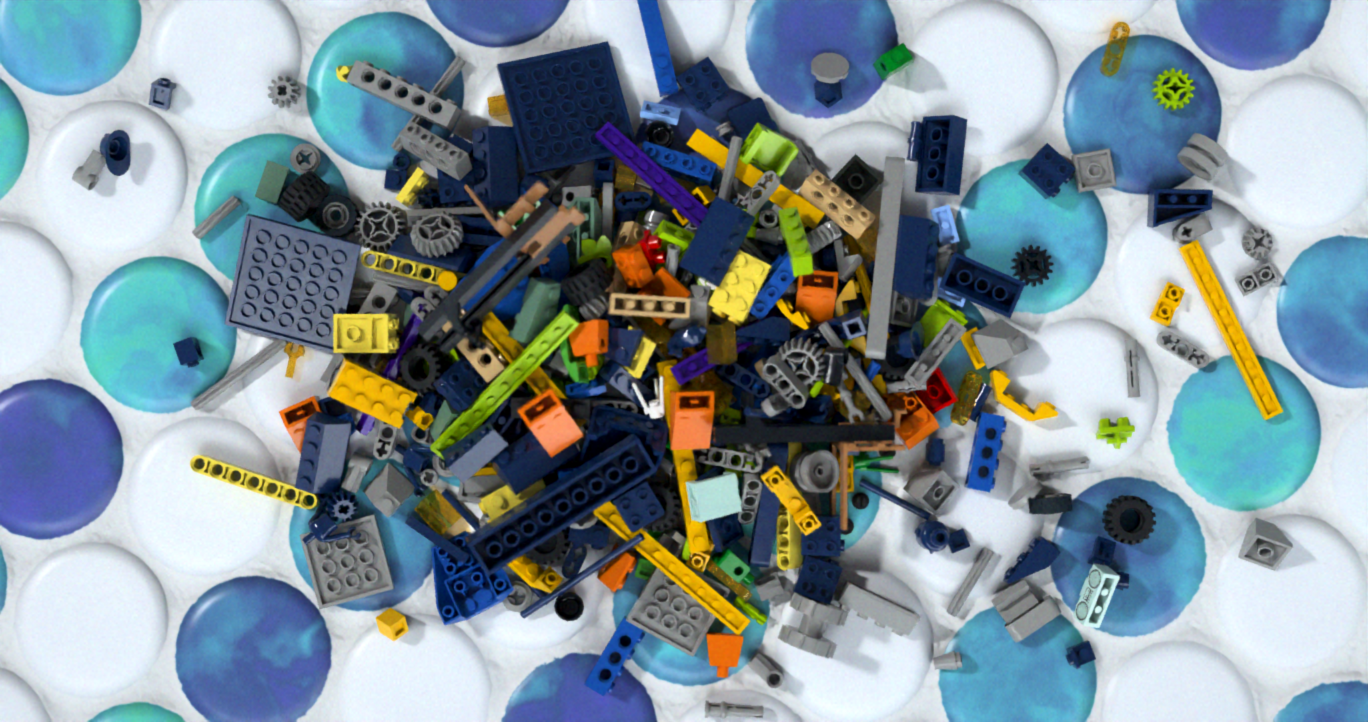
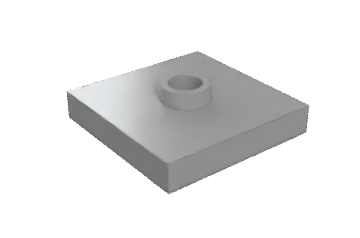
[1071,148,1117,193]

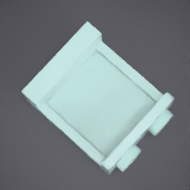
[686,472,742,522]

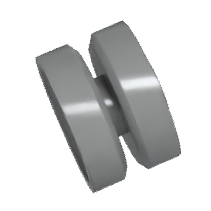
[1177,133,1228,180]
[789,450,840,493]

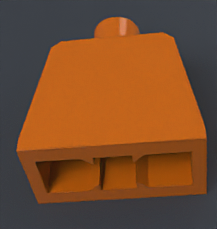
[568,319,608,367]
[706,632,744,678]

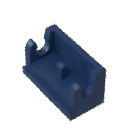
[791,394,835,424]

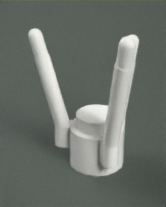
[632,376,665,419]

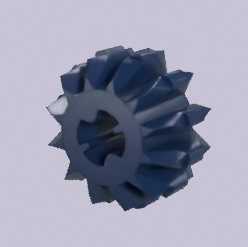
[326,489,359,523]

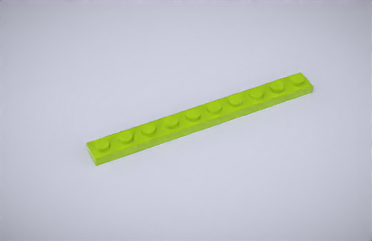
[430,310,579,459]

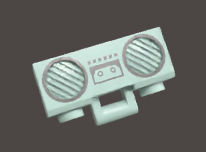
[1073,563,1120,628]

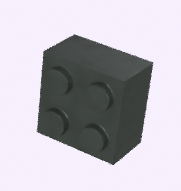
[831,154,884,204]

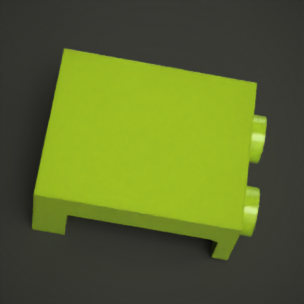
[739,122,799,177]
[652,219,695,271]
[919,298,968,349]

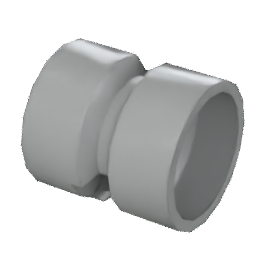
[643,210,670,234]

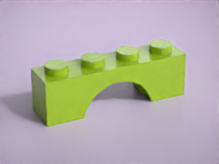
[778,207,813,277]

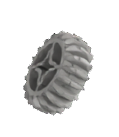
[354,201,407,253]
[411,211,464,258]
[806,220,842,255]
[776,337,826,388]

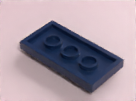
[694,466,744,552]

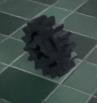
[1010,245,1054,287]

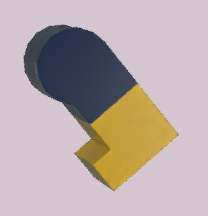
[405,392,444,431]

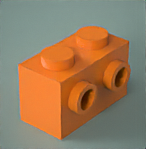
[612,243,655,288]

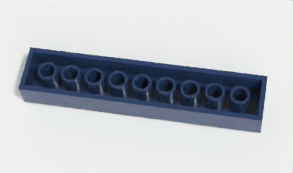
[465,433,657,576]

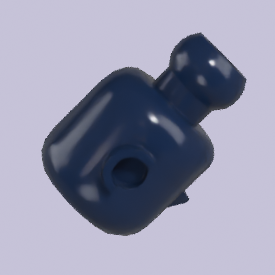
[914,520,951,554]

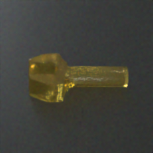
[284,342,305,378]

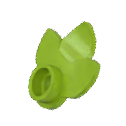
[578,235,612,269]

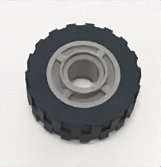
[315,194,360,238]
[1028,493,1073,515]

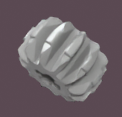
[268,76,301,108]
[578,292,609,321]

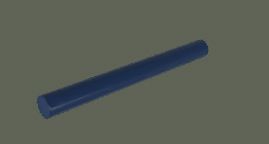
[744,407,793,421]
[859,479,931,520]

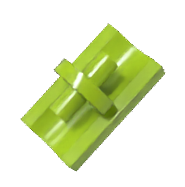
[1096,417,1135,449]

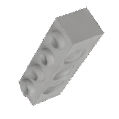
[399,121,472,181]

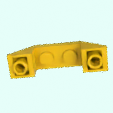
[835,277,867,355]
[989,369,1059,421]
[760,465,822,536]
[507,554,563,593]

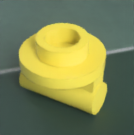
[336,65,353,83]

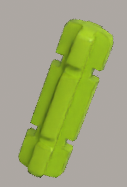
[733,596,768,625]

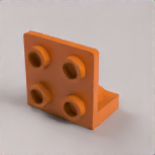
[636,267,691,326]

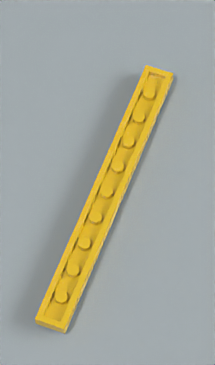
[1178,240,1283,420]
[656,359,710,554]
[592,501,750,636]

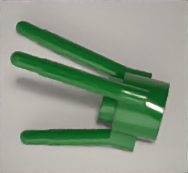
[853,451,899,473]

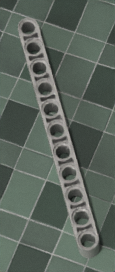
[865,156,905,360]

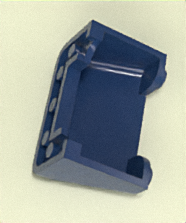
[579,405,668,479]

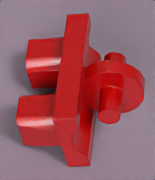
[636,230,667,270]

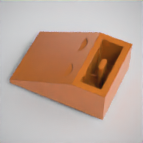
[793,269,839,326]
[882,379,940,450]
[518,387,584,458]
[670,390,714,450]
[279,396,323,454]
[597,542,637,592]

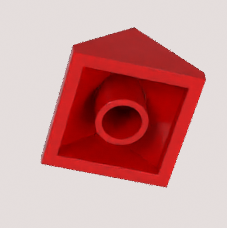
[915,367,959,414]

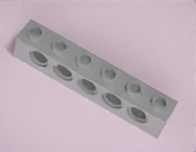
[346,60,461,131]
[320,282,400,383]

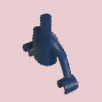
[395,444,438,497]
[302,493,361,545]

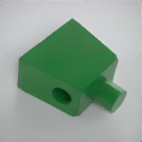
[873,43,914,81]
[711,547,755,585]

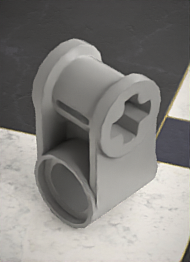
[1172,212,1213,243]

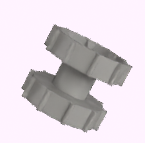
[778,592,849,659]

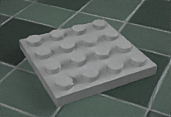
[300,514,395,609]
[626,562,731,657]

